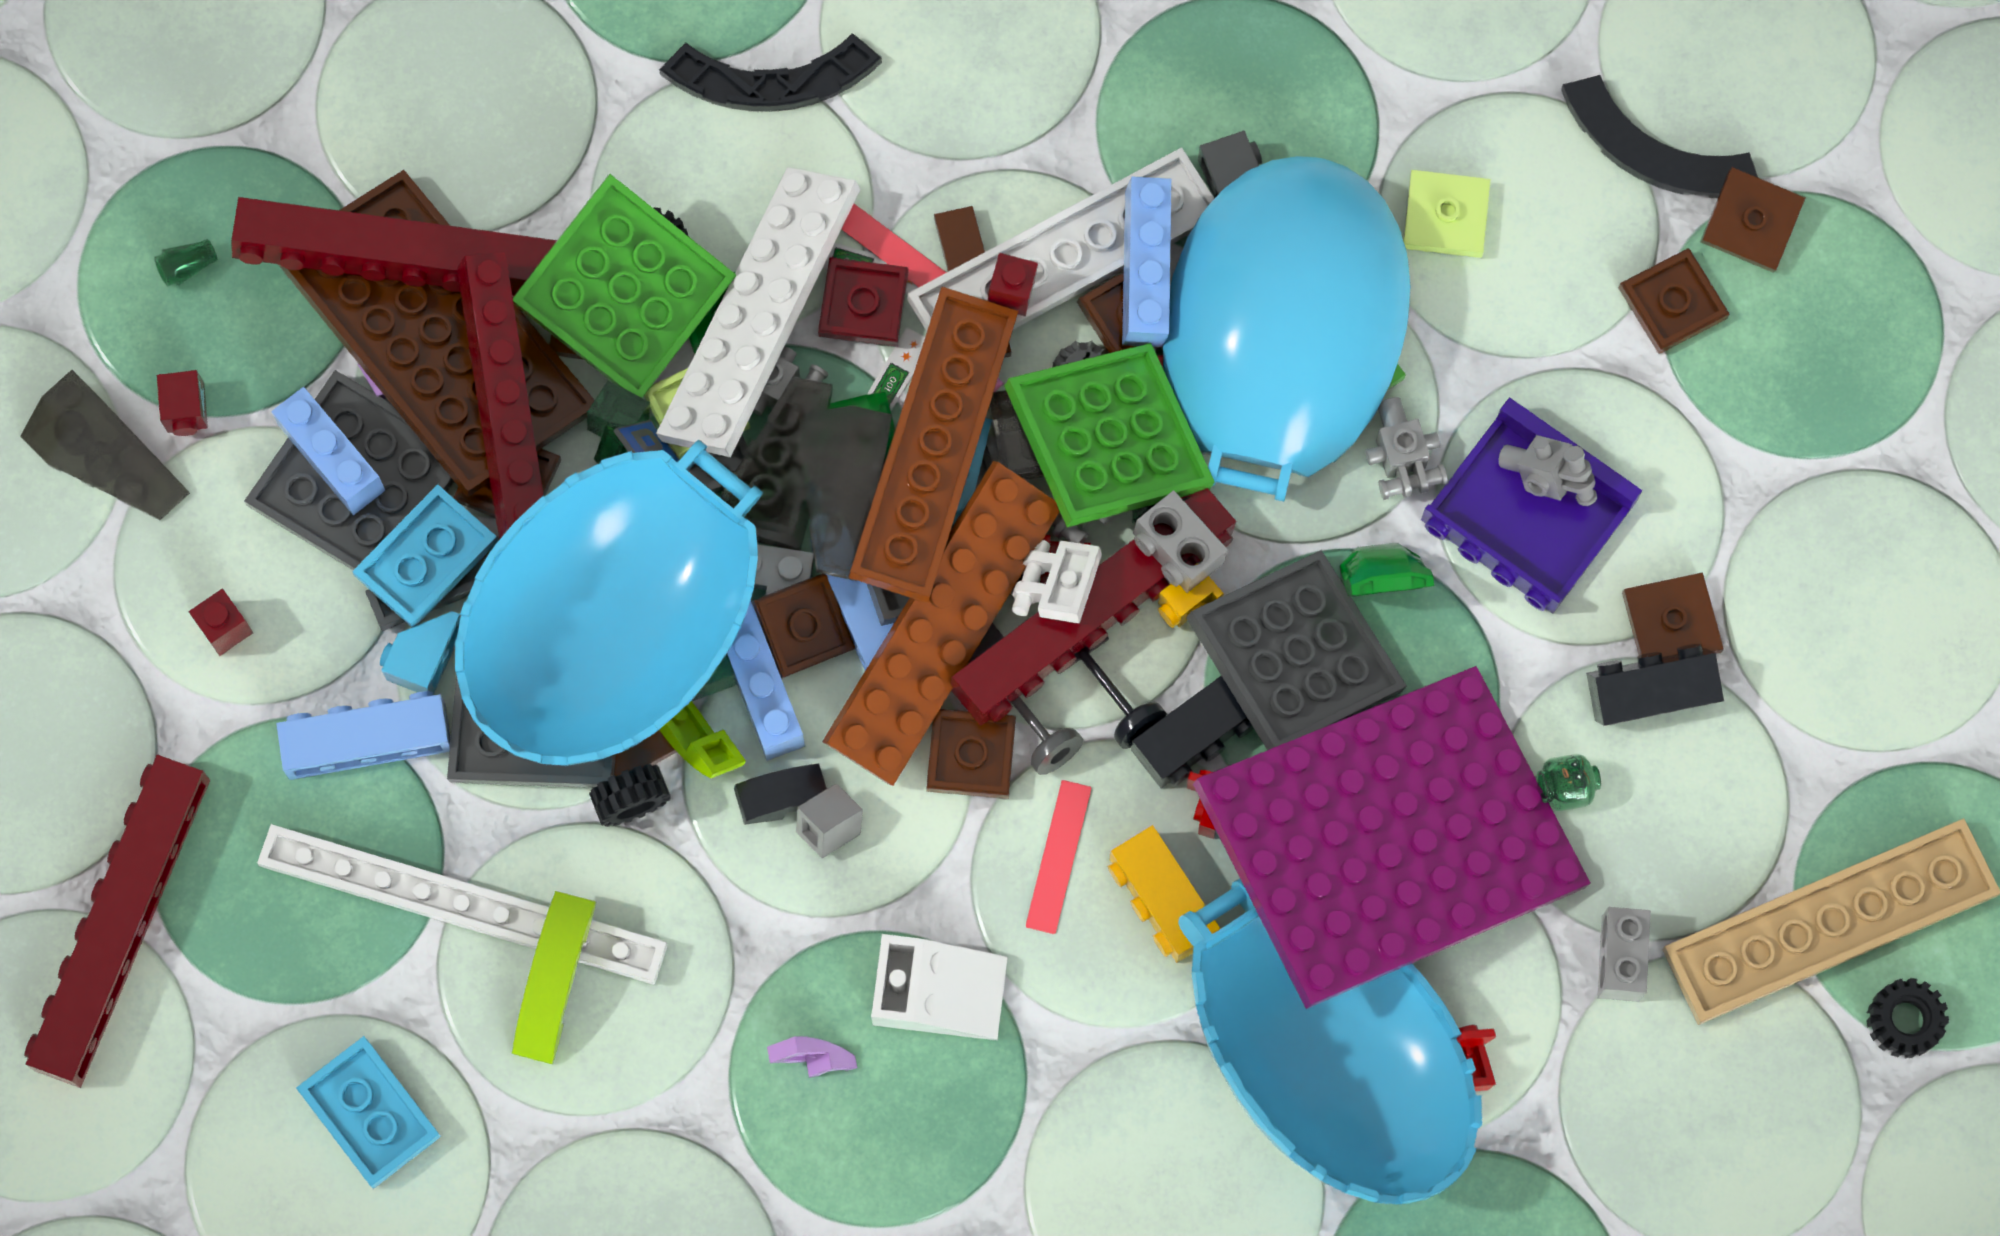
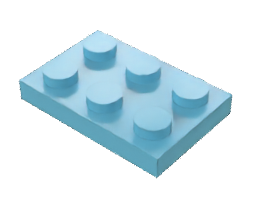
[352,484,499,627]
[296,1036,441,1189]

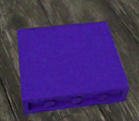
[1421,397,1643,614]

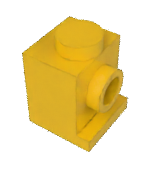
[1158,563,1224,628]

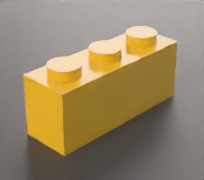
[1108,825,1221,963]

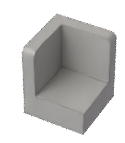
[796,785,863,858]

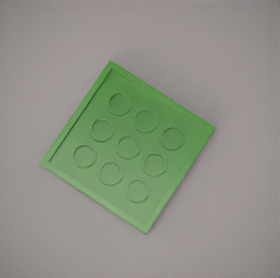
[512,174,736,402]
[1004,343,1215,527]

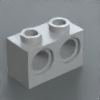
[1133,490,1228,593]
[1597,907,1651,1002]

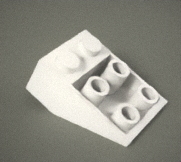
[871,934,1007,1040]

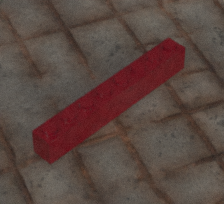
[231,197,557,296]
[457,252,544,540]
[951,488,1237,726]
[25,754,210,1088]

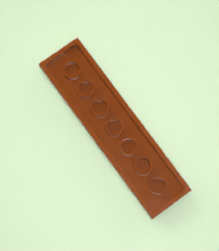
[848,286,1019,603]
[822,461,1060,786]

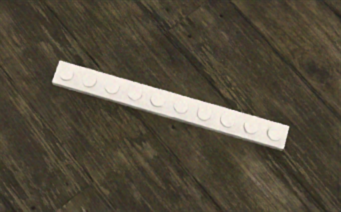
[257,824,668,985]

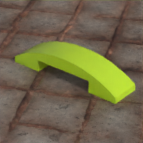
[660,701,746,779]
[512,891,597,1064]

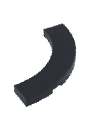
[659,33,882,112]
[1561,75,1758,198]

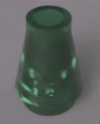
[154,239,218,287]

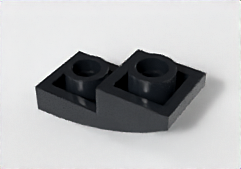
[734,763,827,825]

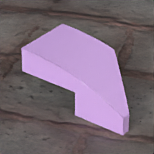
[767,1036,857,1078]

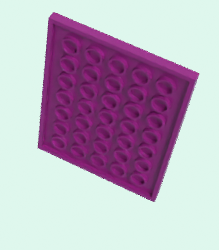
[1193,666,1591,1009]

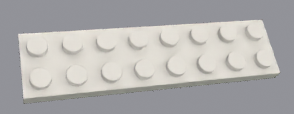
[907,147,1215,331]
[656,167,860,457]

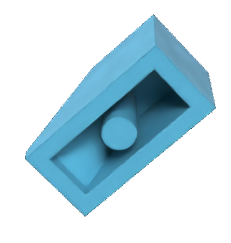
[380,611,461,693]

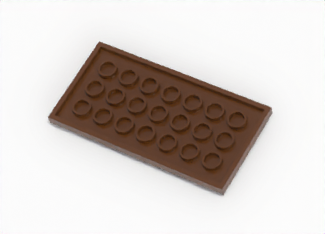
[278,170,598,498]

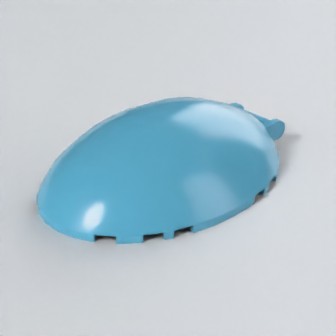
[1163,156,1410,502]
[455,440,763,766]
[1178,878,1482,1205]

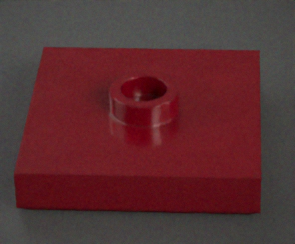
[818,257,909,347]

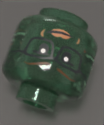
[1536,754,1601,811]

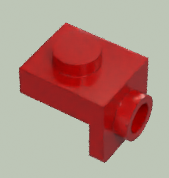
[1457,1025,1496,1092]

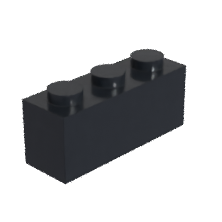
[1586,644,1724,726]
[1131,676,1254,789]

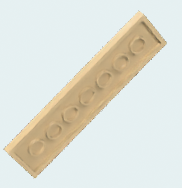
[1662,818,2000,1025]

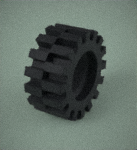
[589,764,671,827]
[1866,978,1949,1058]

